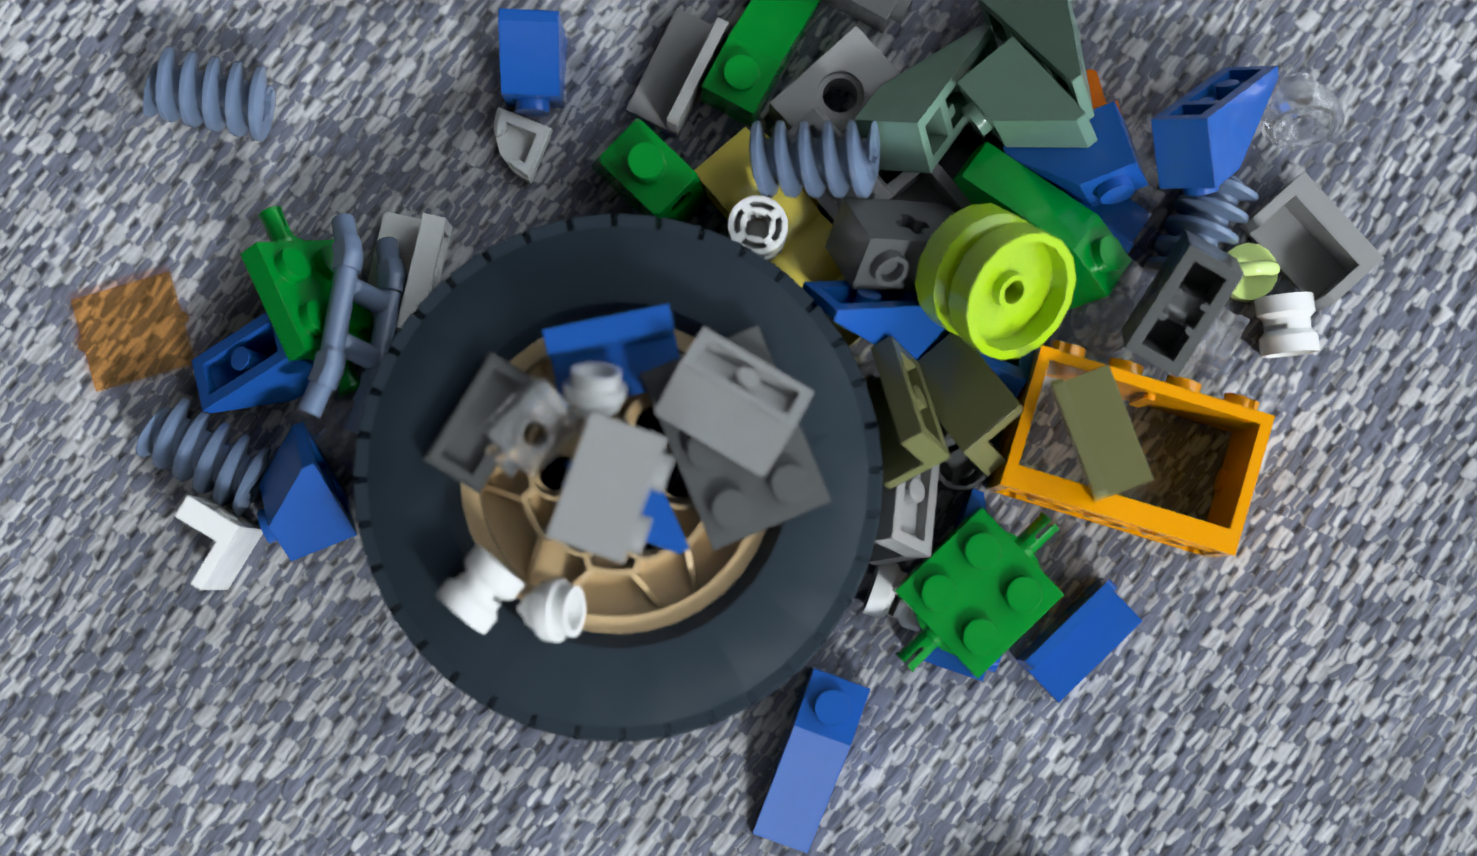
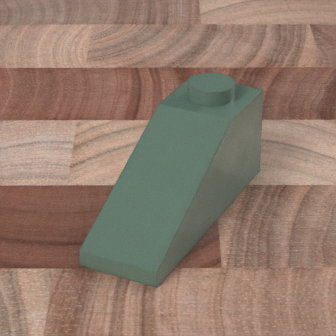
[978,0,1095,120]
[854,25,998,173]

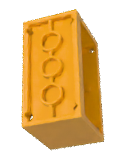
[986,340,1275,558]

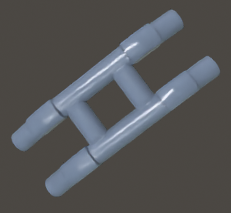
[298,213,407,434]

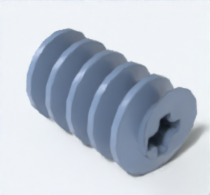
[143,46,276,142]
[749,120,880,198]
[1144,175,1260,278]
[135,397,271,516]

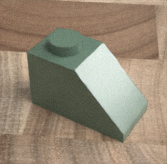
[956,36,1098,148]

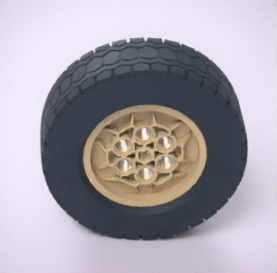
[353,214,883,743]

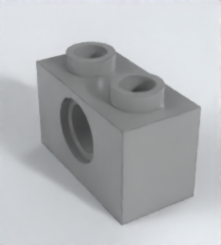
[768,26,901,136]

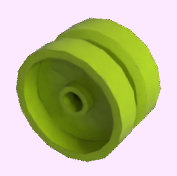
[915,203,1076,360]

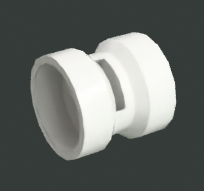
[728,196,788,261]
[1254,292,1320,358]
[436,544,526,634]
[862,563,920,632]

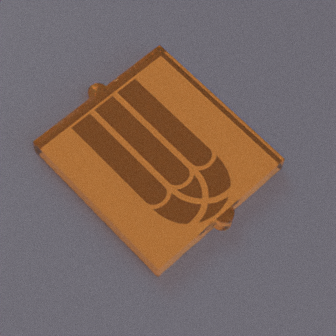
[71,272,195,392]

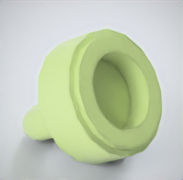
[1227,243,1280,302]

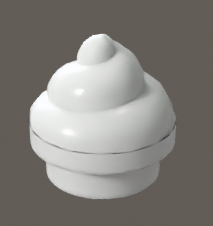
[563,361,627,426]
[517,578,586,643]

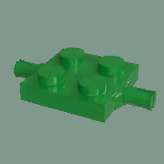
[240,206,373,395]
[892,507,1064,678]

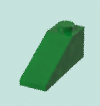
[701,0,821,127]
[953,142,1132,310]

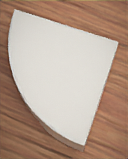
[494,107,553,184]

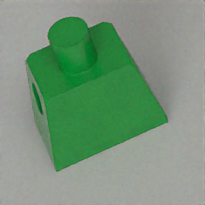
[591,118,709,223]

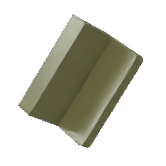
[918,333,1023,476]
[866,336,951,489]
[1050,364,1154,502]

